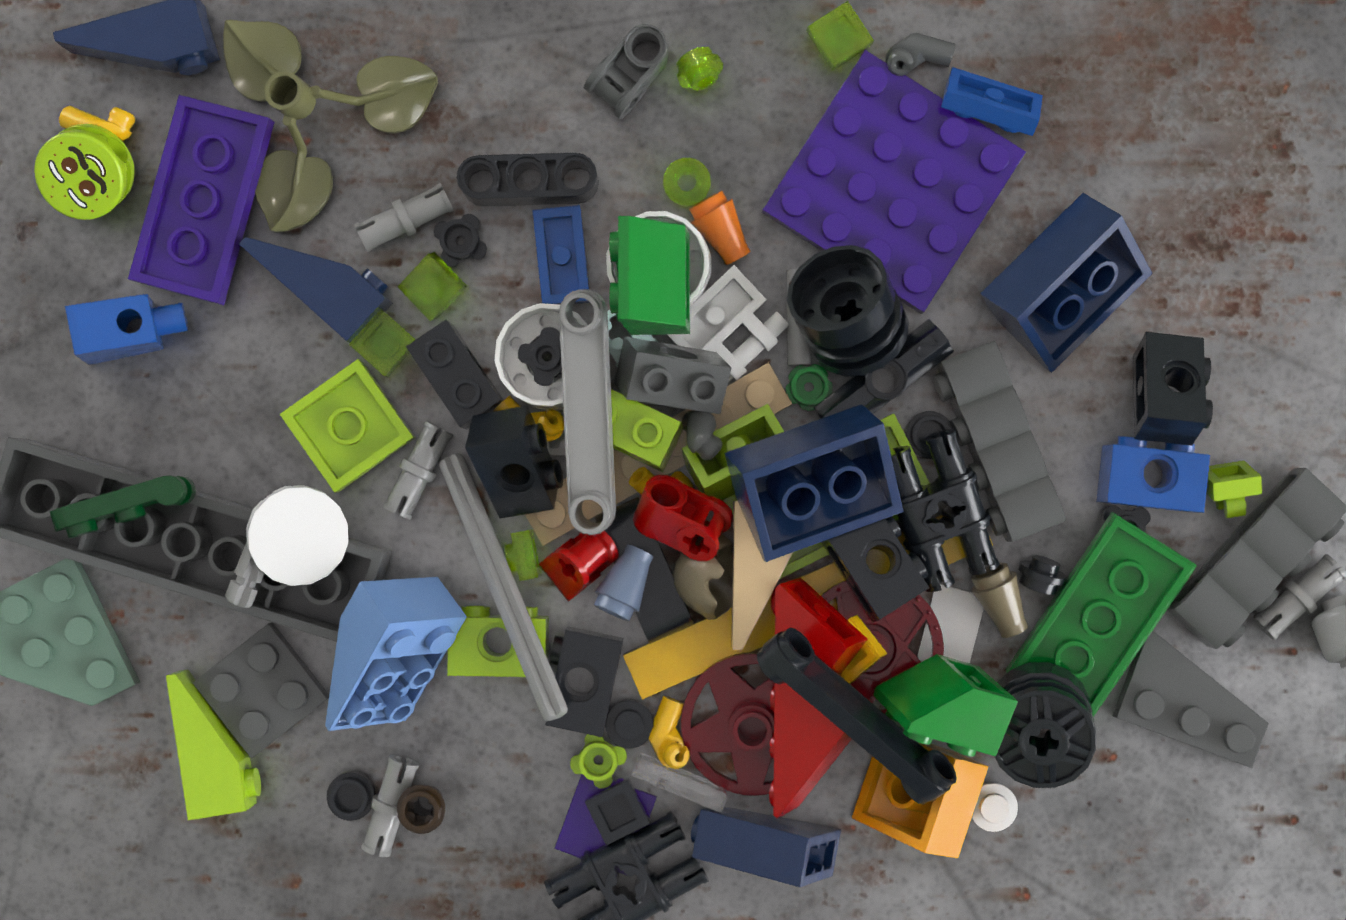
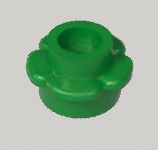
[786,364,833,411]

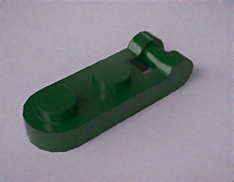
[50,475,196,538]

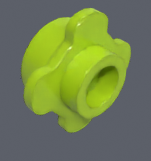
[570,734,627,789]

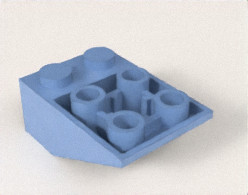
[325,577,467,731]

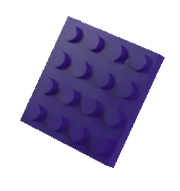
[762,50,1026,314]

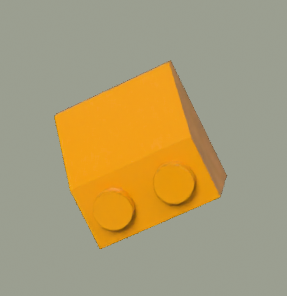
[852,742,989,858]

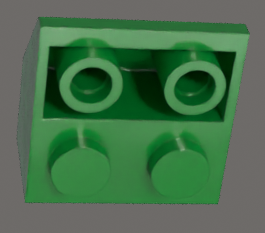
[609,216,690,335]
[873,654,1018,757]

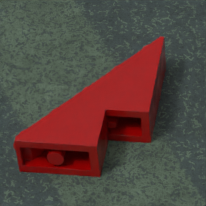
[769,577,868,819]

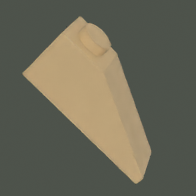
[731,501,793,650]

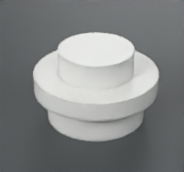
[972,782,1018,832]

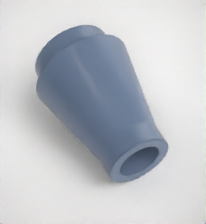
[594,544,653,621]

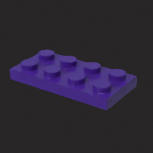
[128,95,275,306]

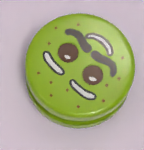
[34,124,135,220]

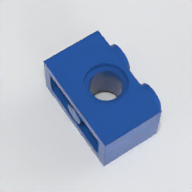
[1096,436,1210,513]

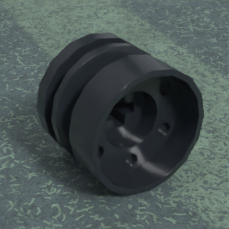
[786,245,909,377]
[995,662,1096,788]

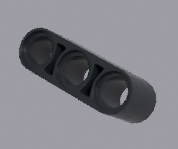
[456,153,599,206]
[595,497,694,644]

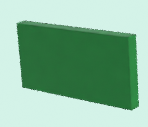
[1005,511,1197,717]

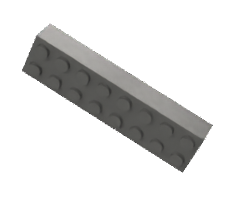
[0,437,392,642]

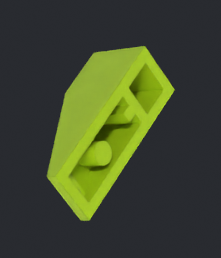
[166,670,261,820]

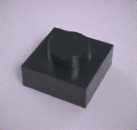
[585,778,650,845]

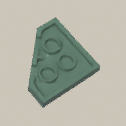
[0,558,140,706]

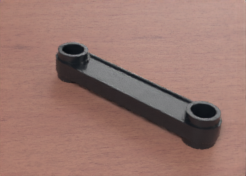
[757,628,957,805]

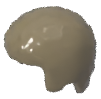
[673,534,733,620]

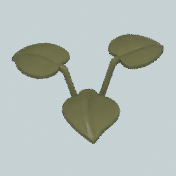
[223,20,438,233]

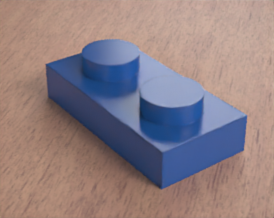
[941,67,1043,136]
[532,205,590,305]

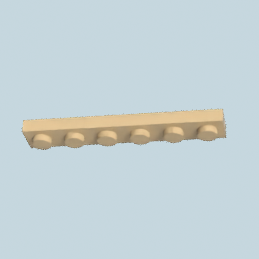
[525,362,792,546]

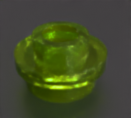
[677,47,723,90]
[663,157,711,206]

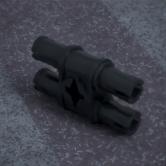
[891,428,1000,592]
[544,811,709,920]

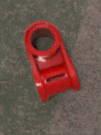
[633,475,734,561]
[538,530,619,602]

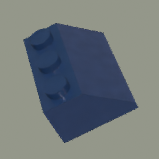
[980,193,1153,373]
[724,404,904,562]

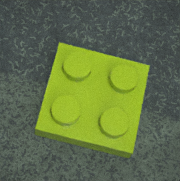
[280,359,416,493]

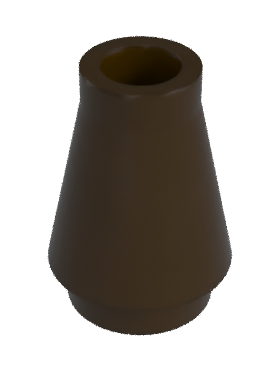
[397,785,446,834]

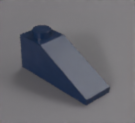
[53,0,220,75]
[239,237,393,345]

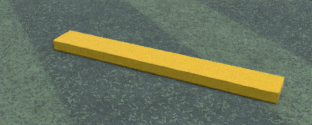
[623,514,993,699]

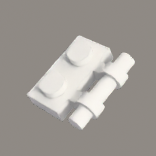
[667,265,789,382]

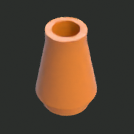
[689,190,751,265]

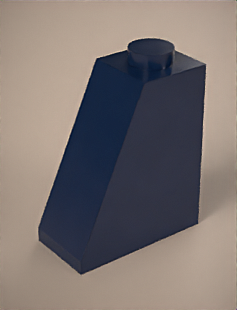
[691,806,841,887]

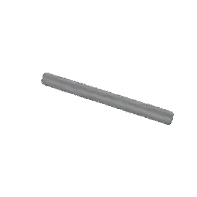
[439,454,568,721]

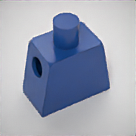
[65,294,188,365]

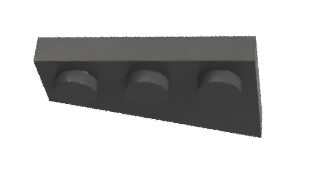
[1112,631,1269,768]

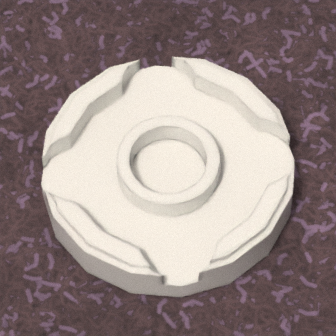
[246,485,348,586]

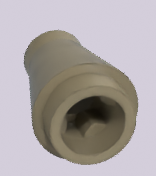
[971,563,1028,638]

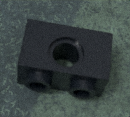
[406,319,503,430]
[1133,332,1213,446]
[465,405,563,519]
[821,516,929,623]
[545,626,624,737]

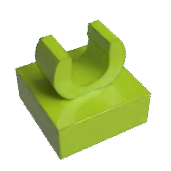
[1206,460,1262,519]

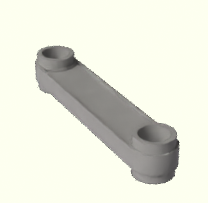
[559,289,616,535]

